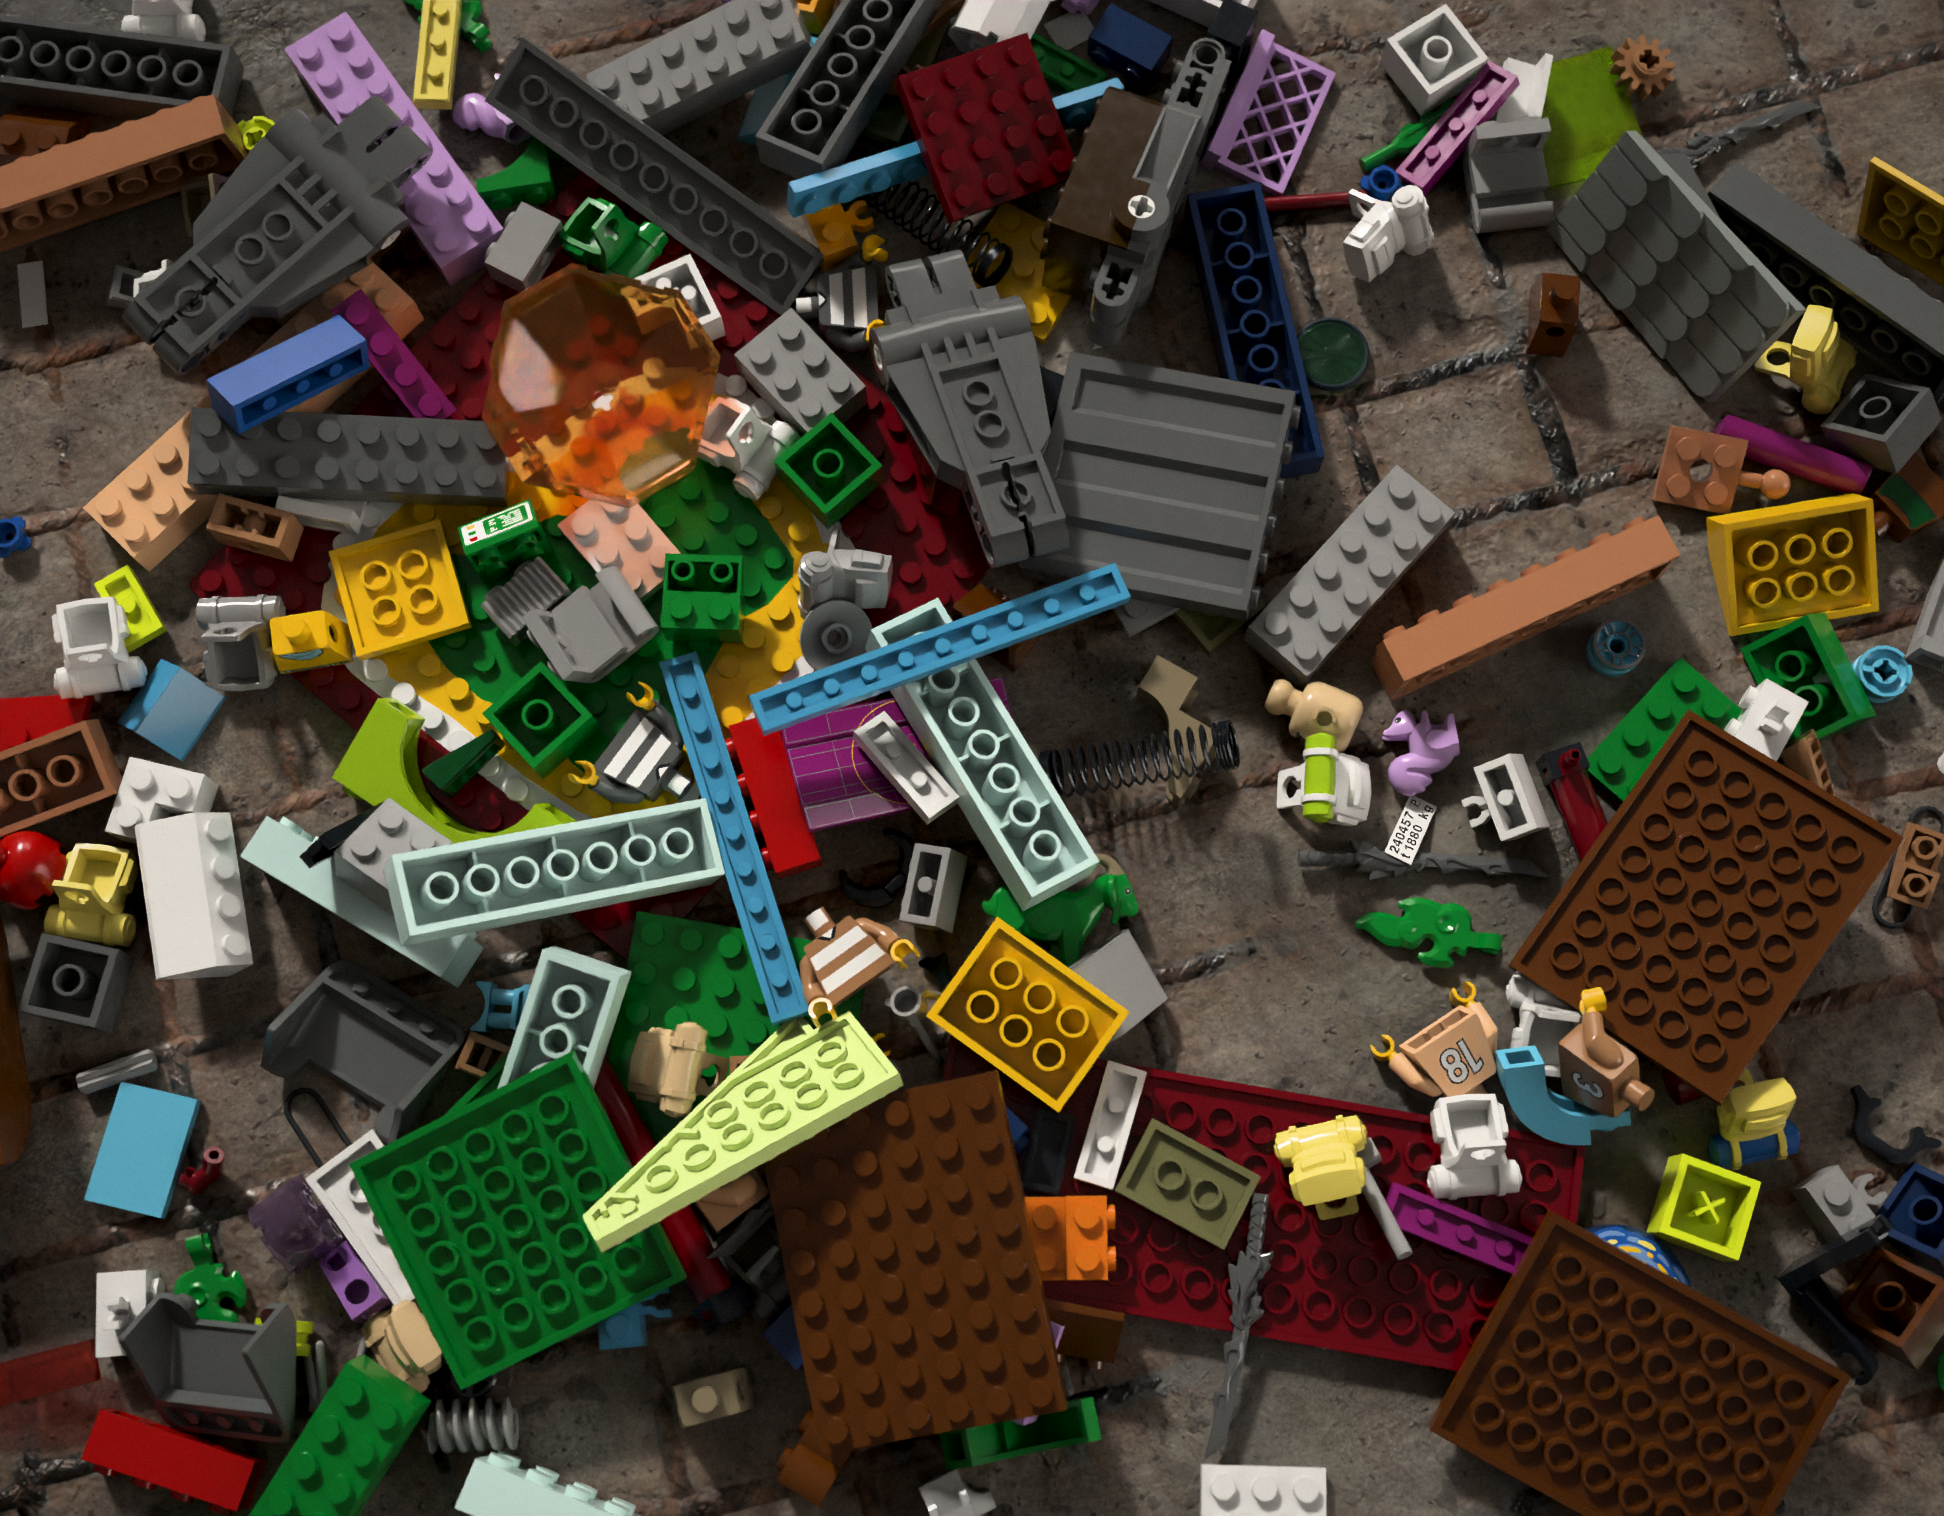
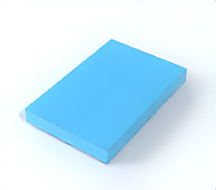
[84,1081,202,1219]

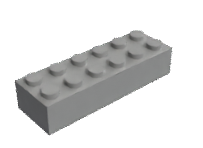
[586,0,814,135]
[1243,465,1455,688]

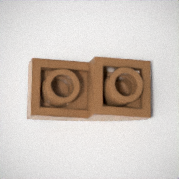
[1887,822,1944,910]

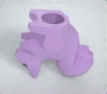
[452,73,533,146]
[1382,710,1460,796]

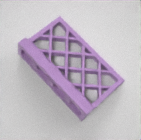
[1199,29,1336,197]

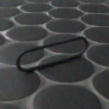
[1872,806,1944,929]
[284,1088,352,1168]

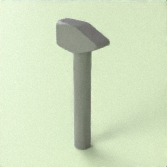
[1357,1137,1413,1260]

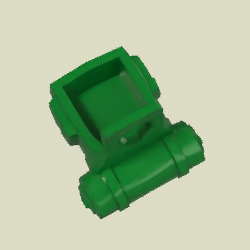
[557,197,669,299]

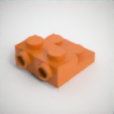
[1025,1196,1116,1281]

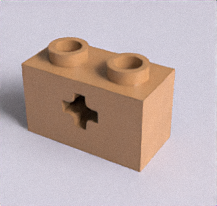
[206,493,304,562]

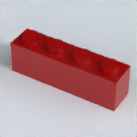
[725,717,822,880]
[81,1408,267,1516]

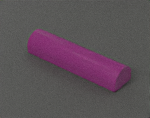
[1715,415,1872,495]

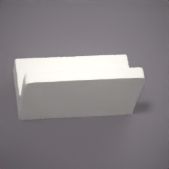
[1492,53,1553,123]
[275,495,368,536]

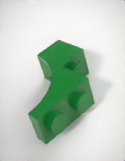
[476,137,566,210]
[939,1397,1101,1470]

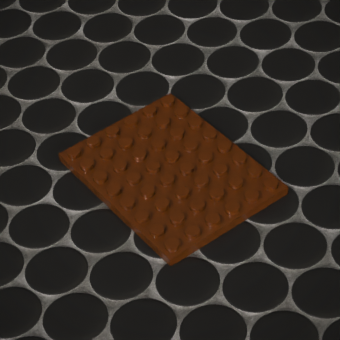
[1509,709,1904,1106]
[764,1070,1068,1454]
[1428,1210,1851,1516]

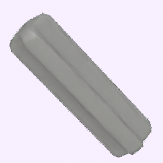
[76,1049,158,1094]

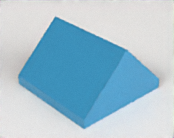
[117,659,226,762]

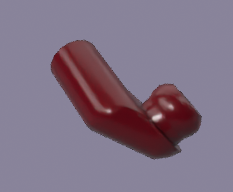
[178,1146,224,1194]

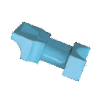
[470,981,531,1034]

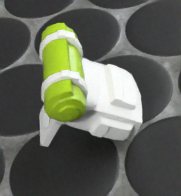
[1277,733,1372,826]

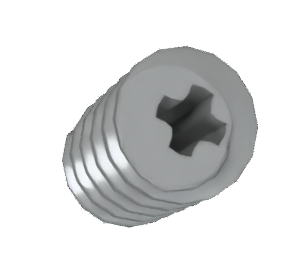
[428,1396,519,1454]

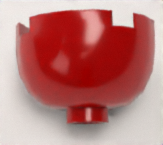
[0,829,66,911]

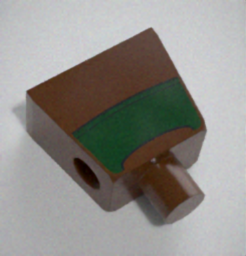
[1868,452,1944,543]

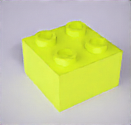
[1646,1153,1761,1262]

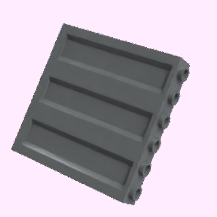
[1018,352,1301,621]

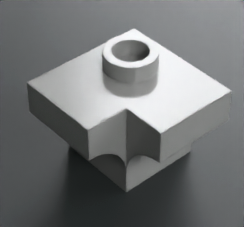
[918,1469,997,1516]

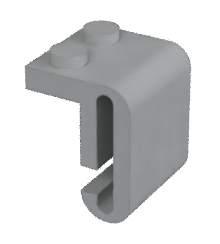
[1463,117,1553,234]
[521,566,659,684]
[1068,929,1168,1043]

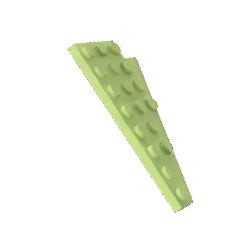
[582,1011,904,1253]

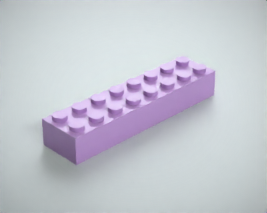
[284,11,504,287]

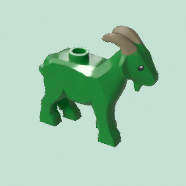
[981,853,1139,967]

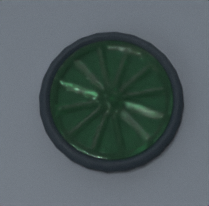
[1296,317,1370,391]

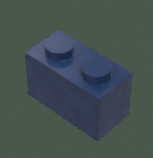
[1087,3,1173,89]

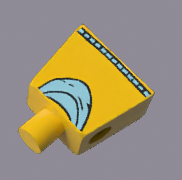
[270,610,354,674]

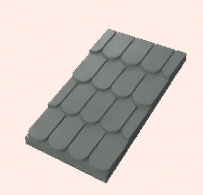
[1546,131,1806,402]

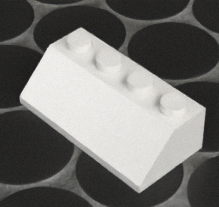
[134,812,253,980]

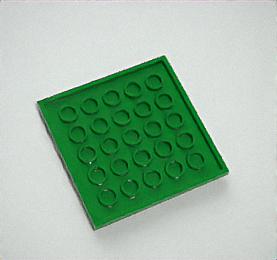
[609,911,865,1145]
[349,1050,687,1390]

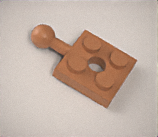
[1652,425,1791,514]

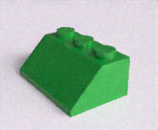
[1740,612,1877,744]

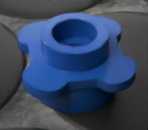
[1360,165,1404,201]
[0,516,32,558]

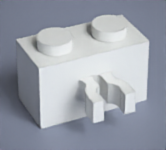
[1724,679,1809,762]
[1461,754,1550,841]
[95,1270,165,1358]

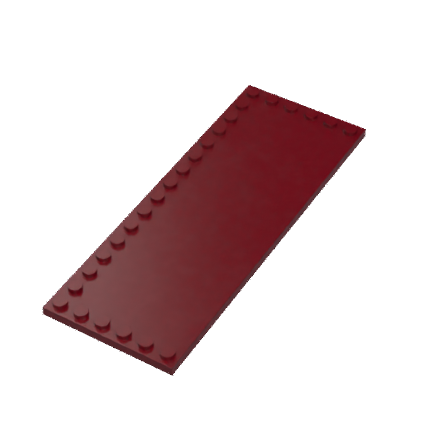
[942,1034,1586,1372]

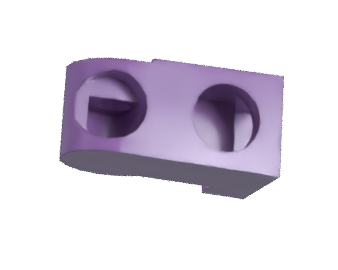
[319,1240,393,1324]

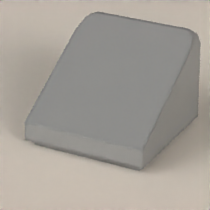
[105,264,145,309]

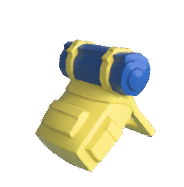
[1707,1069,1800,1170]

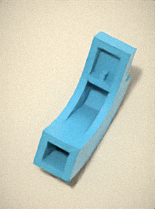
[1495,1045,1631,1145]

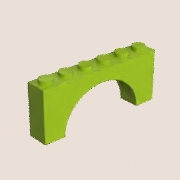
[332,698,577,844]

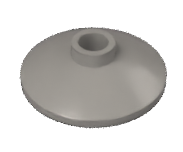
[800,600,873,671]

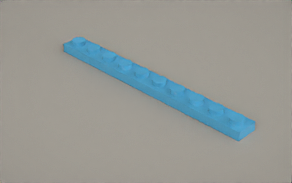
[786,77,1124,218]
[749,563,1131,737]
[659,651,809,1026]

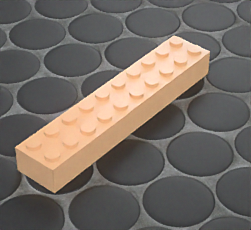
[83,262,424,572]

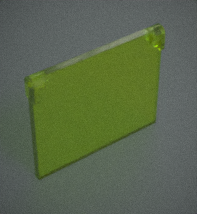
[1541,46,1642,190]

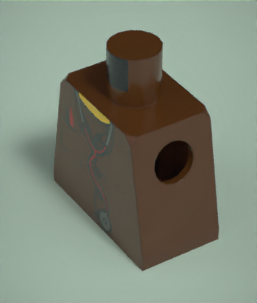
[1526,273,1580,358]

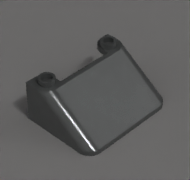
[260,961,464,1144]
[119,1292,297,1444]

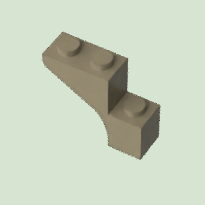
[1136,655,1217,806]

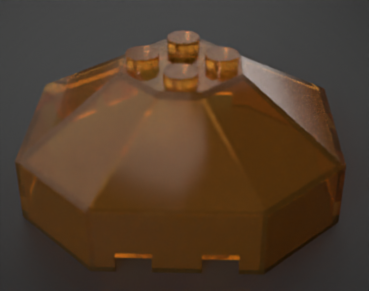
[481,263,721,509]

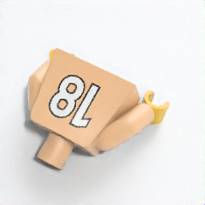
[1370,982,1498,1097]

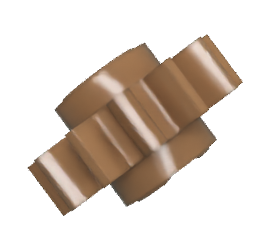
[1608,35,1676,102]

